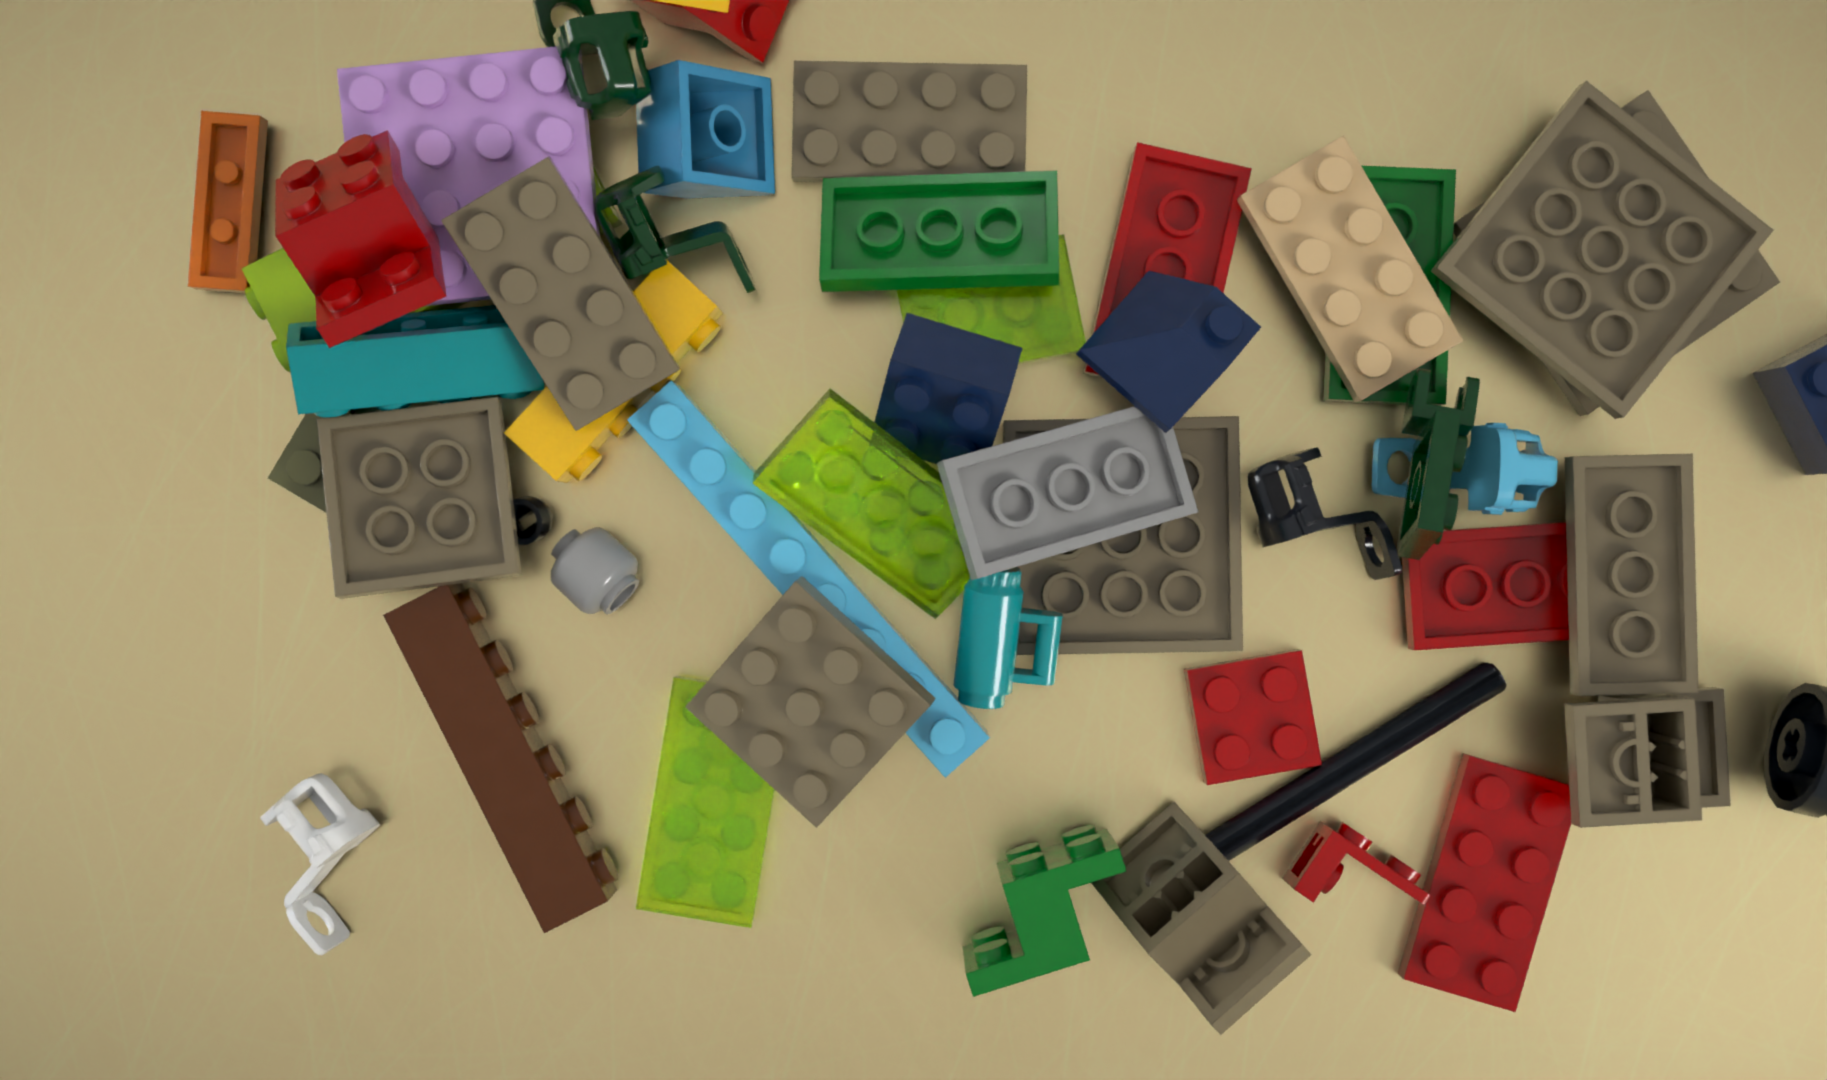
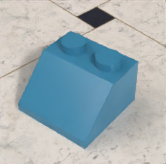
[636,60,775,199]

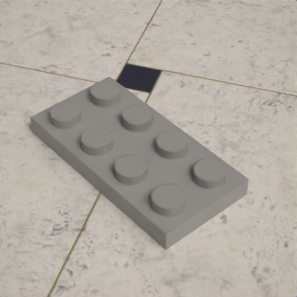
[937,406,1198,580]

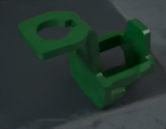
[533,0,651,120]
[595,166,756,293]

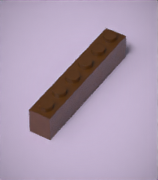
[383,583,618,933]

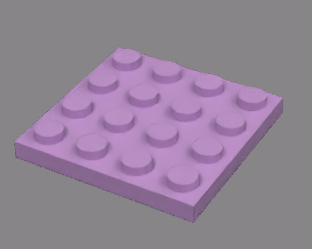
[337,46,601,306]

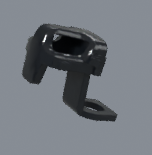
[1248,447,1402,580]

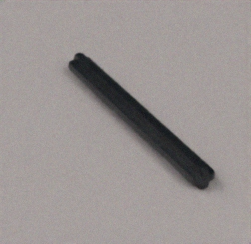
[1205,662,1507,861]

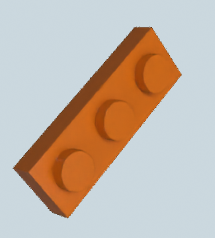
[188,111,268,293]

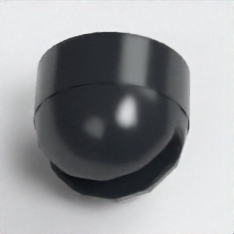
[513,496,553,545]

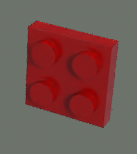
[1184,649,1322,785]

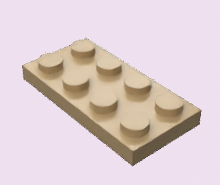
[1237,135,1463,403]

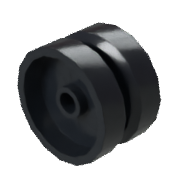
[1764,683,1827,818]

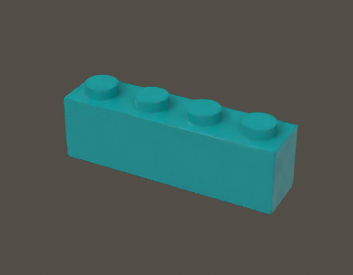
[286,305,545,417]

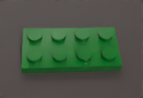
[1323,165,1456,406]
[819,170,1059,292]

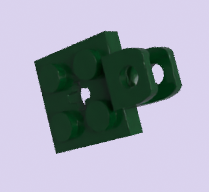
[1396,368,1480,560]

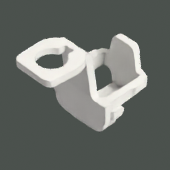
[260,773,380,956]

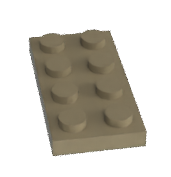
[792,61,1027,182]
[441,156,680,431]
[1565,453,1699,696]

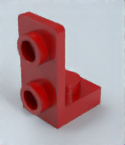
[1282,821,1431,905]

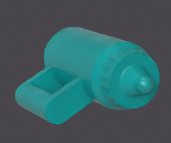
[953,567,1063,709]

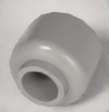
[551,527,639,614]

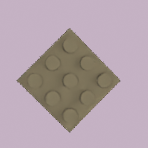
[317,397,522,599]
[685,576,936,828]

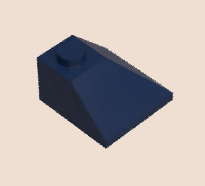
[1076,271,1261,433]

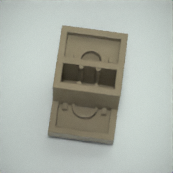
[1564,687,1731,828]
[1091,801,1311,1035]

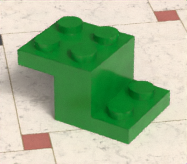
[962,825,1127,997]

